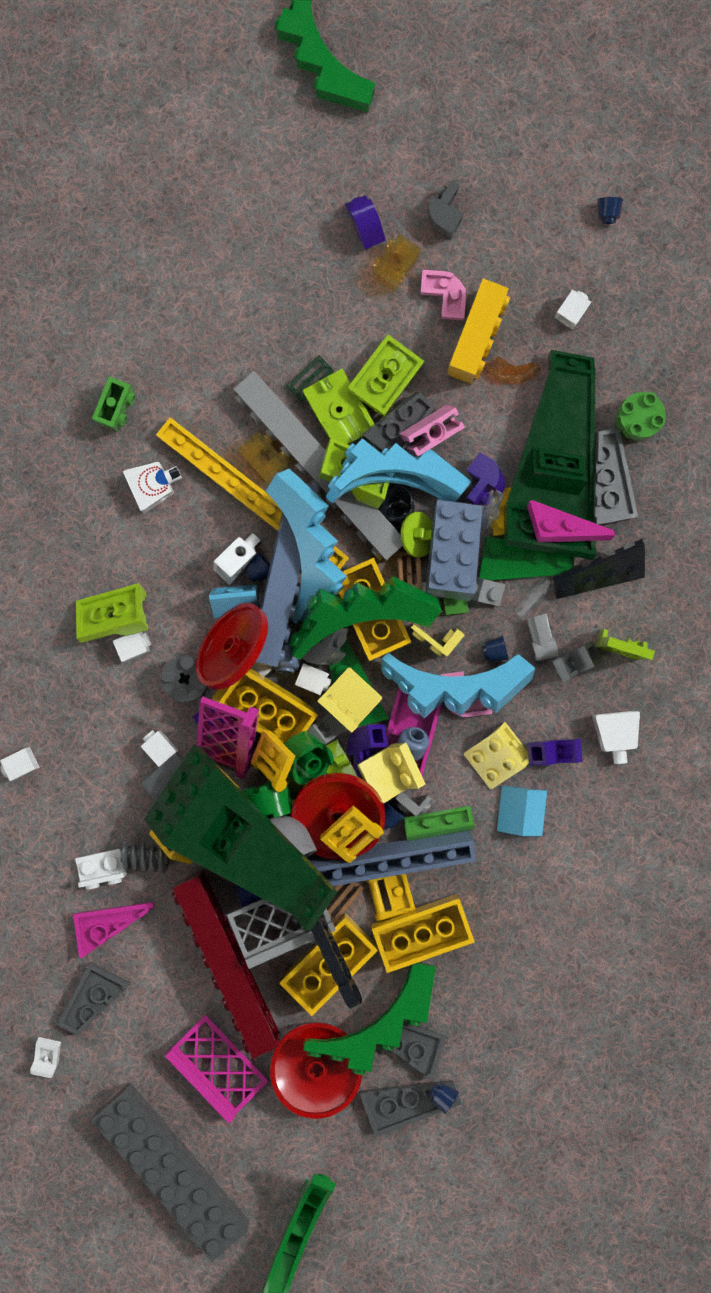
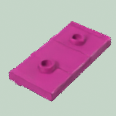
[382,688,443,777]

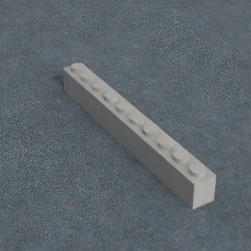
[234,371,403,561]

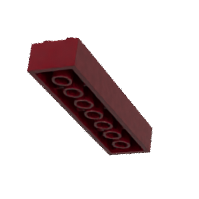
[172,870,281,1059]

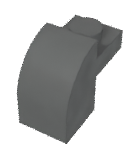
[428,180,464,240]
[303,627,349,666]
[553,641,602,682]

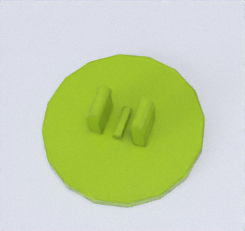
[401,512,432,557]

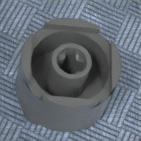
[161,656,208,702]

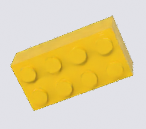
[446,278,510,384]
[339,558,411,661]
[212,668,318,743]
[371,894,475,973]
[279,913,378,1016]

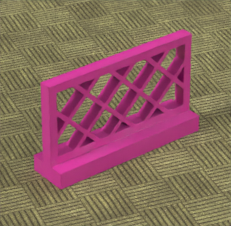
[197,697,259,779]
[165,1014,268,1123]

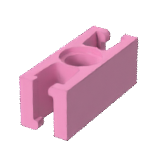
[399,404,465,457]

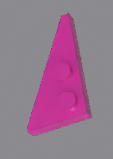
[527,500,615,542]
[73,901,155,958]

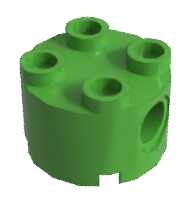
[615,392,666,442]

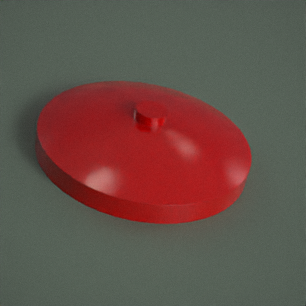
[196,603,268,690]
[291,773,385,860]
[270,1022,362,1119]

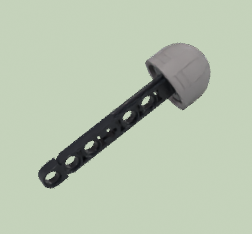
[269,816,362,1009]

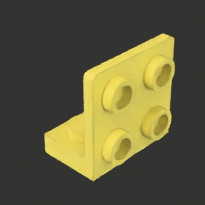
[411,623,465,657]
[318,668,382,733]
[464,722,529,789]
[358,743,425,803]

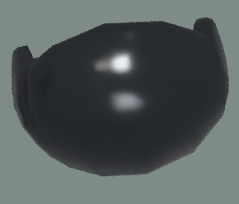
[380,486,415,524]

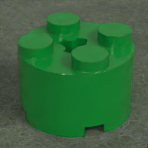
[283,731,334,785]
[242,779,293,818]

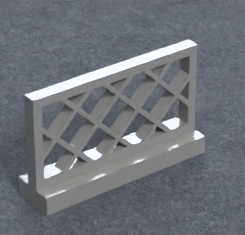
[227,899,336,969]

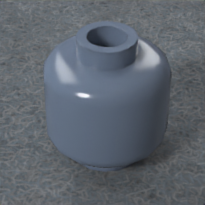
[273,640,301,675]
[397,727,429,761]

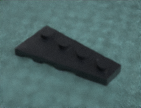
[553,539,645,599]

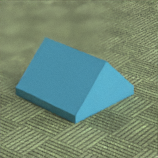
[209,584,259,619]
[497,785,547,836]

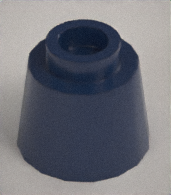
[597,197,623,224]
[245,553,270,582]
[482,635,509,662]
[384,801,405,830]
[429,1083,459,1114]

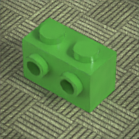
[92,376,136,432]

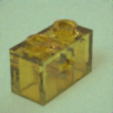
[371,234,422,292]
[238,431,290,485]

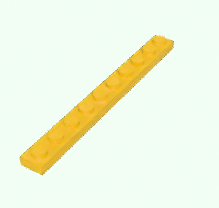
[156,417,349,570]

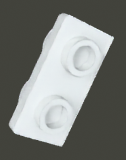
[75,848,127,890]

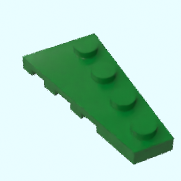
[479,537,575,581]
[329,638,389,727]

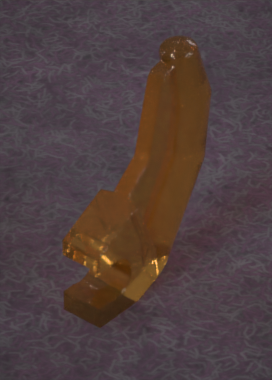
[484,356,541,384]

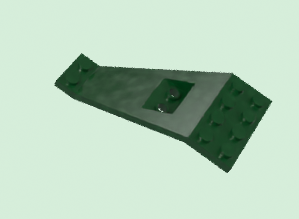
[504,350,596,560]
[144,744,338,931]

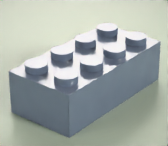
[425,500,483,601]

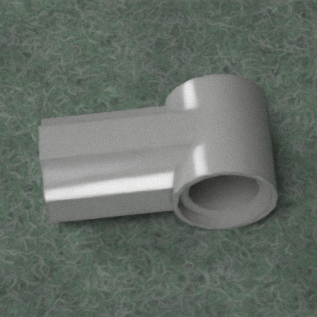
[527,614,559,662]

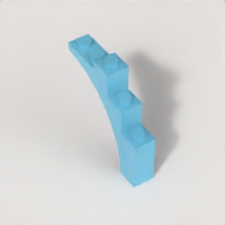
[325,439,472,503]
[266,469,347,624]
[381,653,535,718]

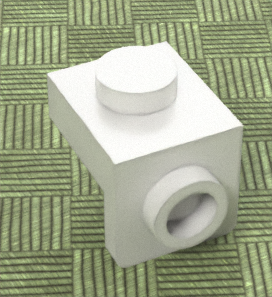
[30,1037,61,1078]

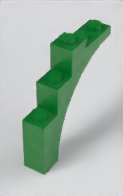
[274,0,375,113]
[290,576,442,660]
[303,962,436,1075]
[260,1174,336,1293]

